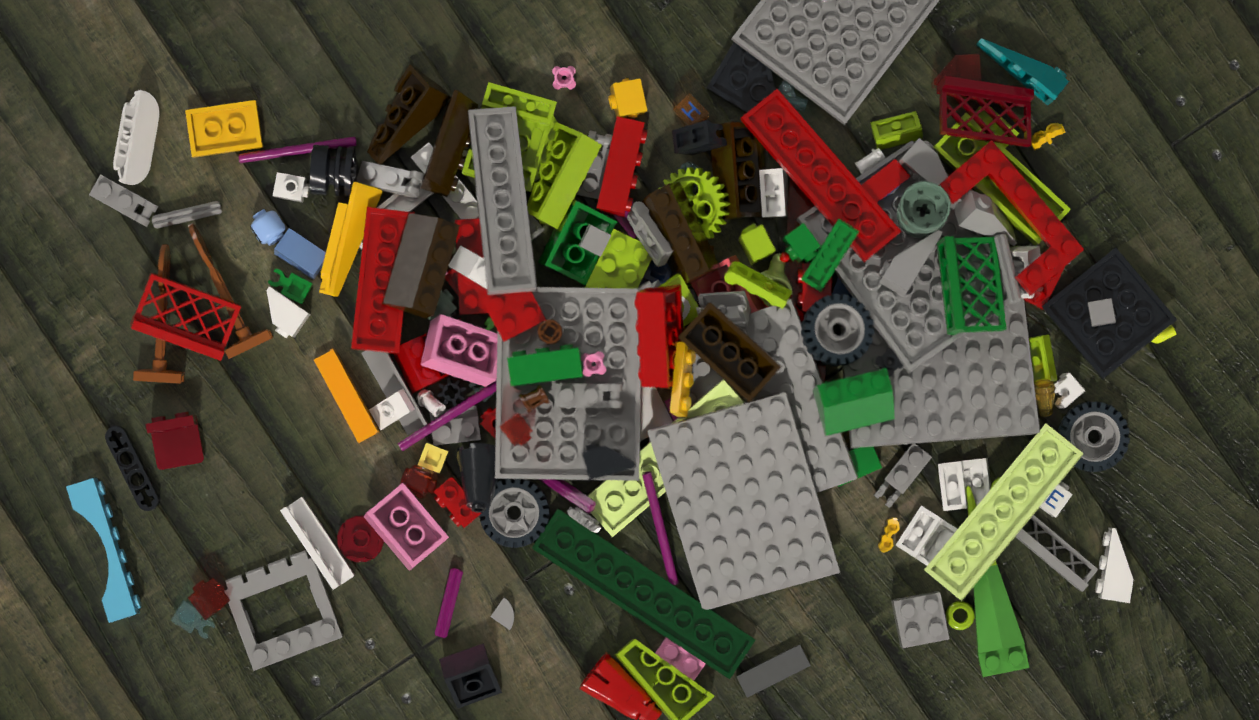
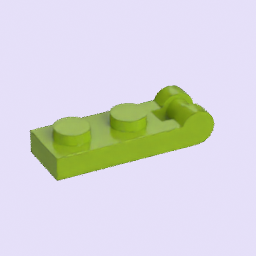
[724,261,792,309]

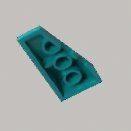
[976,38,1069,106]

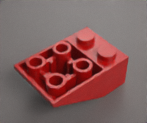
[393,318,462,394]

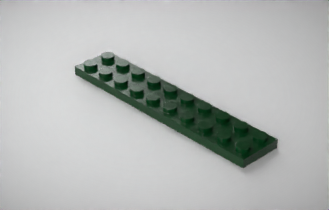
[532,509,756,679]

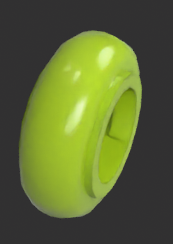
[946,601,975,630]

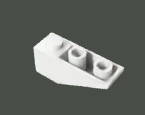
[1095,528,1133,603]

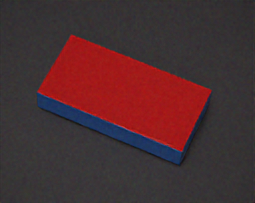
[862,159,910,203]

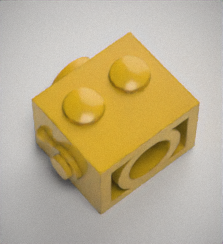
[608,78,647,119]

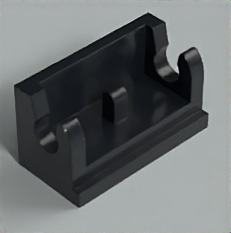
[672,120,727,155]

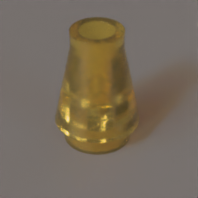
[1034,380,1056,417]

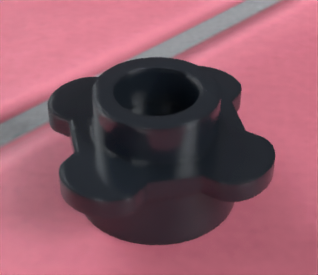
[875,348,904,377]

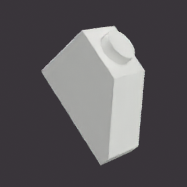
[449,245,487,289]
[267,286,311,338]

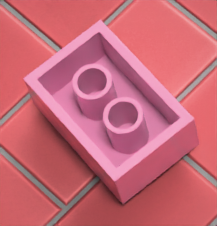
[420,314,497,387]
[363,483,449,571]

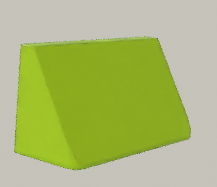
[870,111,923,150]
[1029,335,1057,385]

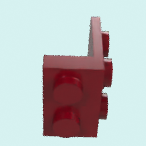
[146,412,204,470]

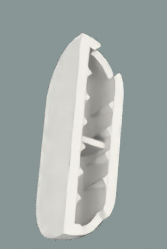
[113,90,159,185]

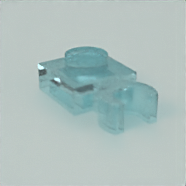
[170,600,215,639]

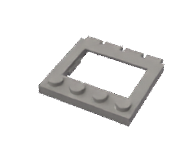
[224,550,343,671]

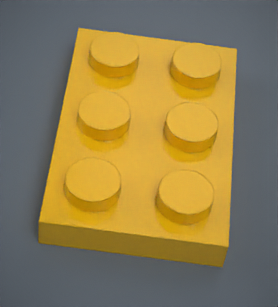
[185,100,263,158]

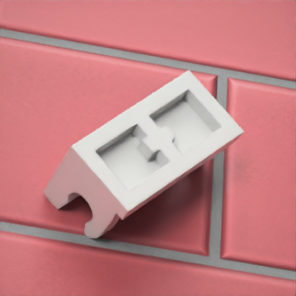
[759,168,790,218]
[1048,373,1085,408]

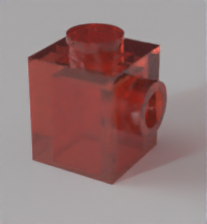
[499,412,534,447]
[188,578,231,620]

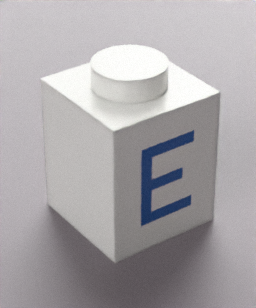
[1040,481,1073,518]

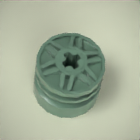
[897,181,951,239]

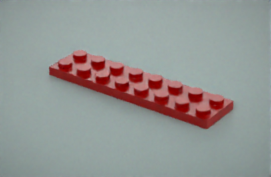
[741,89,901,263]

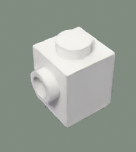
[273,172,310,202]

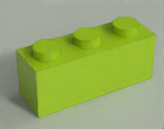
[738,224,775,265]

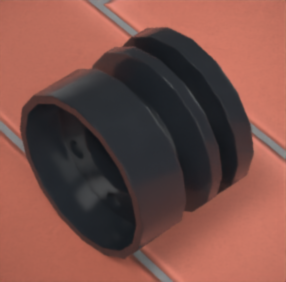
[310,145,358,197]

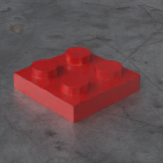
[481,291,546,342]

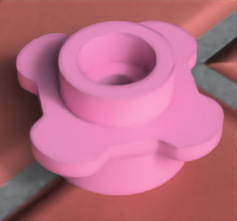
[552,66,576,90]
[581,351,606,377]

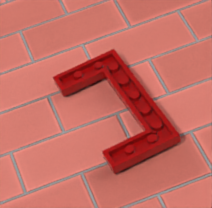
[939,140,1084,295]

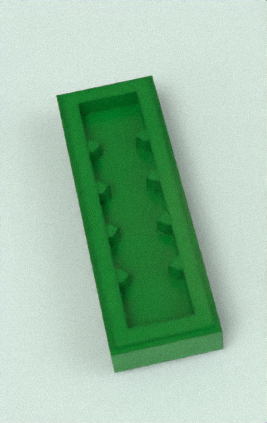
[801,218,860,292]

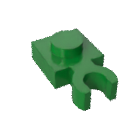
[268,269,313,305]

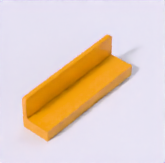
[314,348,380,443]

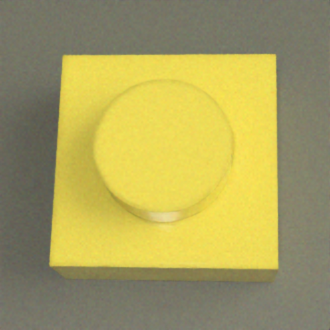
[418,443,449,473]

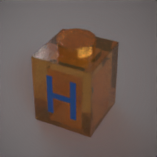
[672,93,709,126]

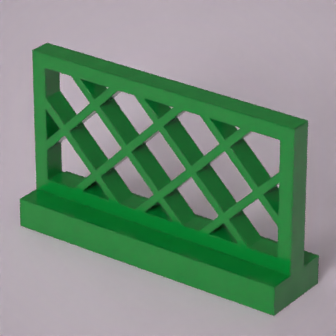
[937,236,1007,335]

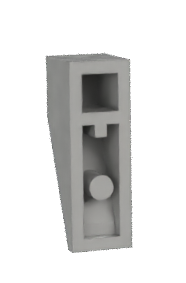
[899,138,959,210]
[954,191,1017,245]
[879,230,943,297]

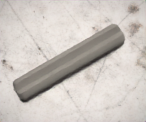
[152,201,222,228]
[994,234,1021,304]

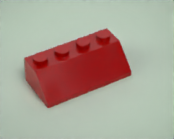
[634,285,683,388]

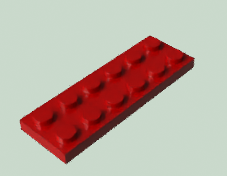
[351,207,414,354]

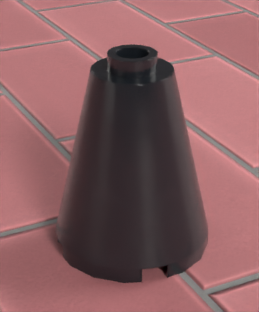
[456,443,498,512]

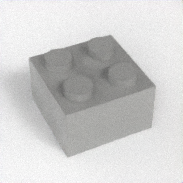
[891,591,949,648]

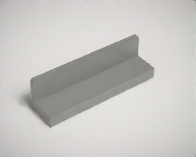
[362,351,428,435]

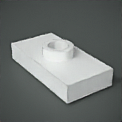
[369,389,415,430]

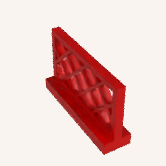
[130,273,241,361]

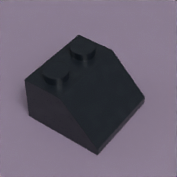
[581,442,636,480]
[439,643,502,709]

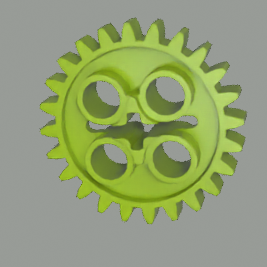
[658,167,730,239]

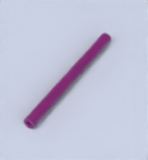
[238,136,357,163]
[397,380,497,451]
[642,471,679,585]

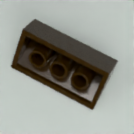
[420,89,478,197]
[711,122,766,220]
[642,182,720,285]
[382,213,460,318]
[678,301,782,402]

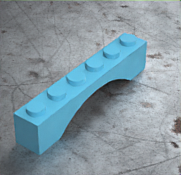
[66,478,141,623]

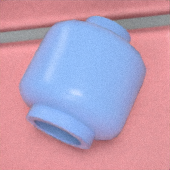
[250,209,286,246]

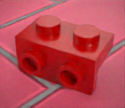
[434,477,482,528]

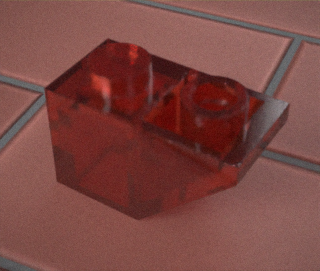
[931,54,981,88]

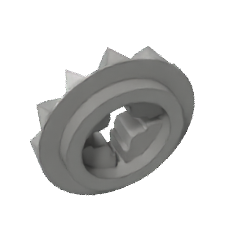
[567,506,601,533]

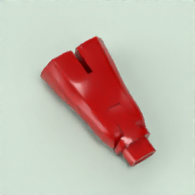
[579,652,662,720]

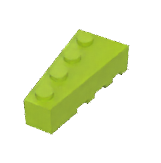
[527,122,602,229]
[614,639,715,720]

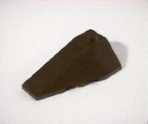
[367,64,450,164]

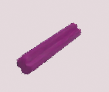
[539,479,596,514]
[435,568,463,638]

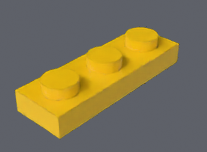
[670,342,696,417]

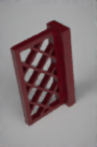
[936,76,1034,147]

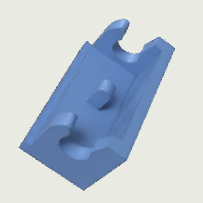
[274,228,326,280]

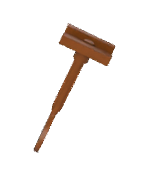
[188,223,273,359]
[133,244,185,384]

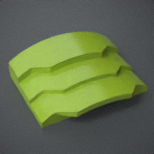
[462,82,557,192]

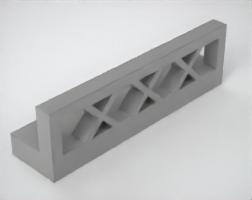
[1015,515,1098,592]

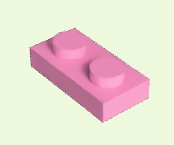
[655,638,706,681]

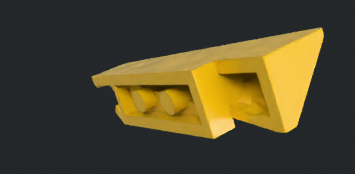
[319,181,382,297]

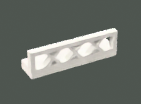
[280,497,355,590]

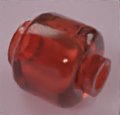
[400,464,437,499]

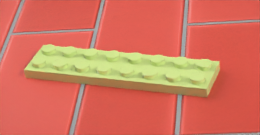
[587,379,745,537]
[924,424,1084,601]

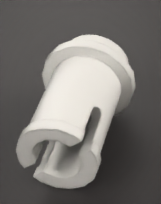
[855,148,885,174]
[416,389,446,418]

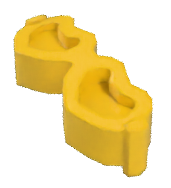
[1031,123,1066,150]
[878,517,900,553]

